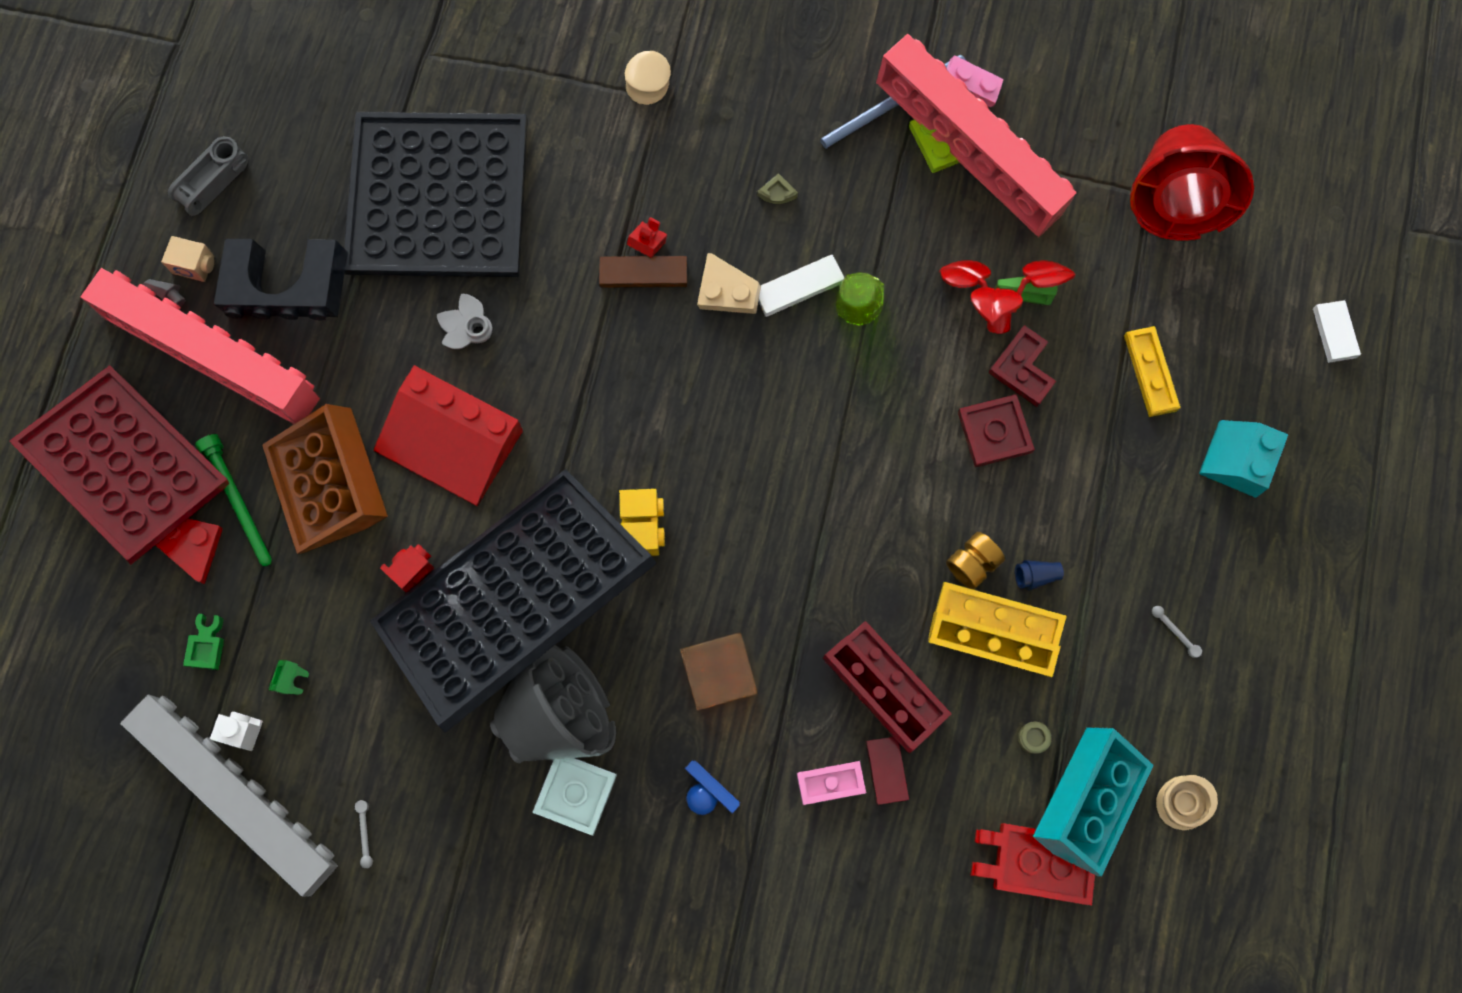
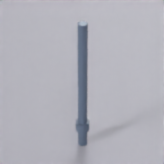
[820,54,966,148]

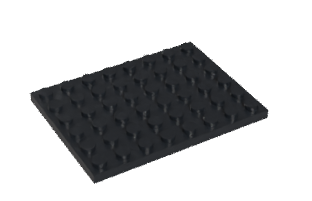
[370,469,657,733]

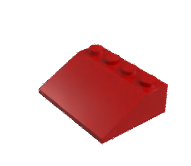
[374,365,523,507]

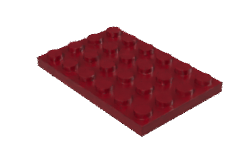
[9,365,230,565]

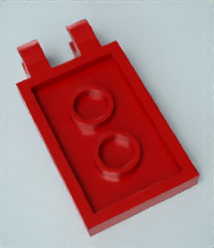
[971,823,1095,906]

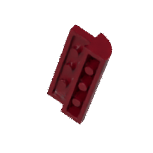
[822,621,951,754]

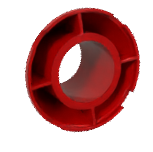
[1130,124,1254,241]

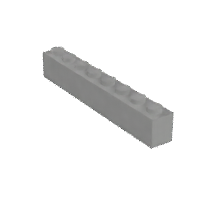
[120,694,338,897]

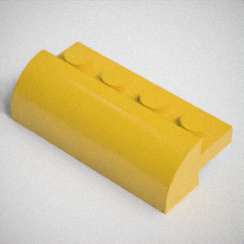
[928,582,1066,677]

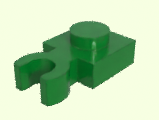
[183,614,224,670]

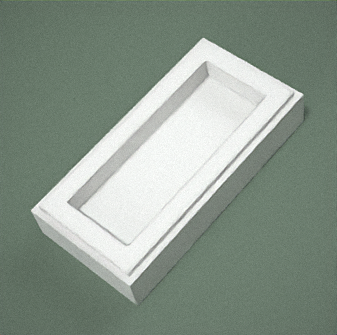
[1313,300,1361,363]

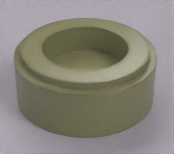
[1018,721,1051,754]

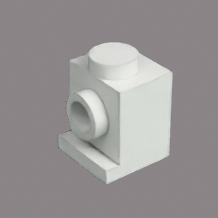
[210,711,263,751]

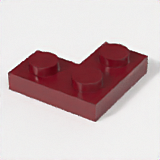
[989,325,1056,407]

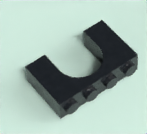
[214,239,348,321]

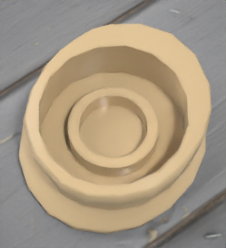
[624,51,671,105]
[1156,775,1218,831]

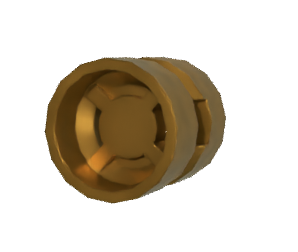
[946,532,1005,590]

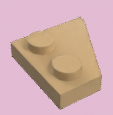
[697,253,761,314]

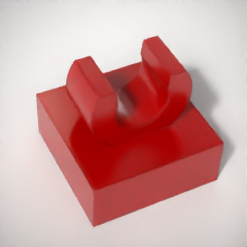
[627,217,667,258]

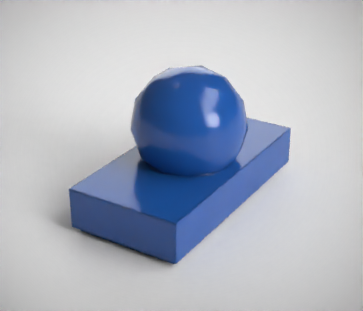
[685,760,740,815]

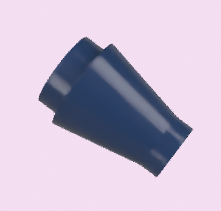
[1015,560,1064,591]

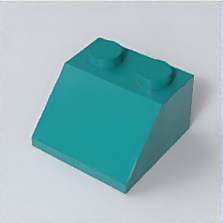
[1199,420,1288,498]

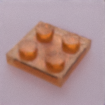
[680,633,758,711]

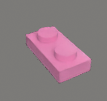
[947,55,1004,108]
[797,761,866,805]

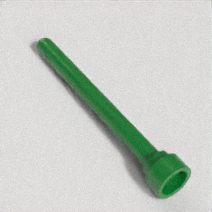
[195,434,272,566]

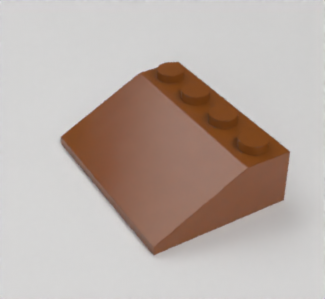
[262,404,388,554]

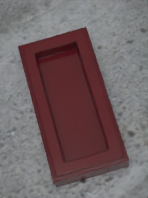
[866,737,909,805]

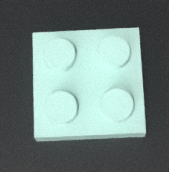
[533,758,617,836]

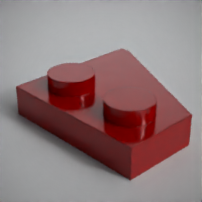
[156,519,223,584]

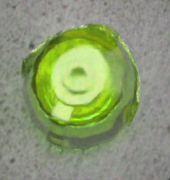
[836,272,884,325]

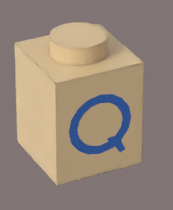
[161,236,215,282]

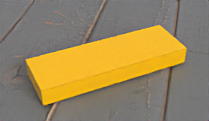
[1124,326,1180,417]

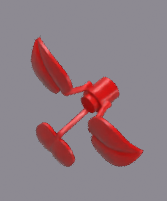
[939,260,1076,334]

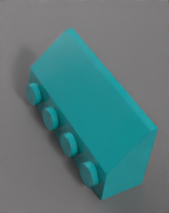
[1033,728,1154,877]

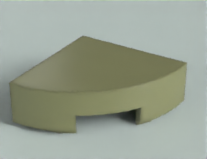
[757,173,798,204]

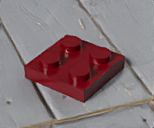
[958,394,1035,468]

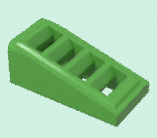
[994,276,1058,305]

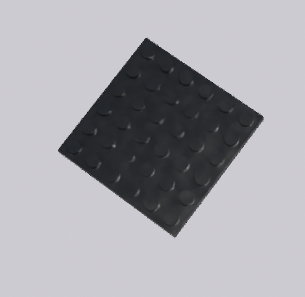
[344,112,528,277]

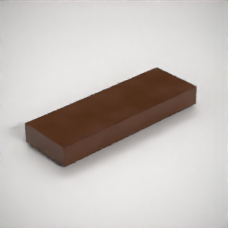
[599,256,687,288]

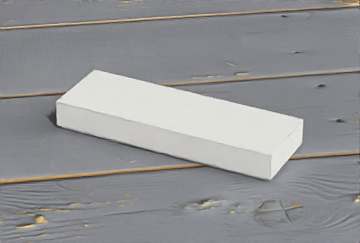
[758,255,845,317]

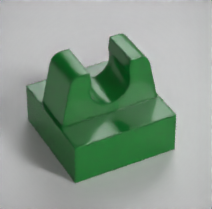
[268,660,309,695]

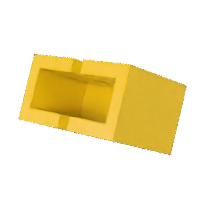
[619,489,665,556]

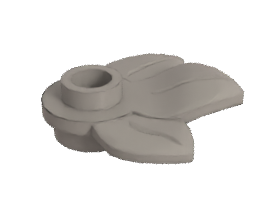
[437,294,493,349]

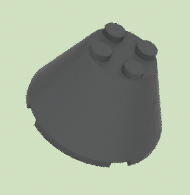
[490,645,616,764]

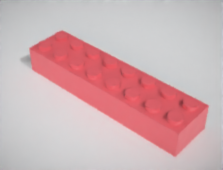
[876,34,1077,237]
[80,268,320,424]

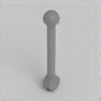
[1152,606,1202,658]
[355,800,373,868]

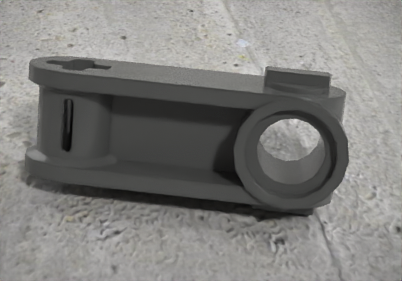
[168,136,249,216]

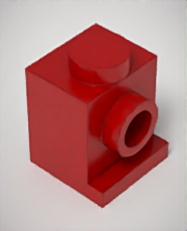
[380,544,434,592]

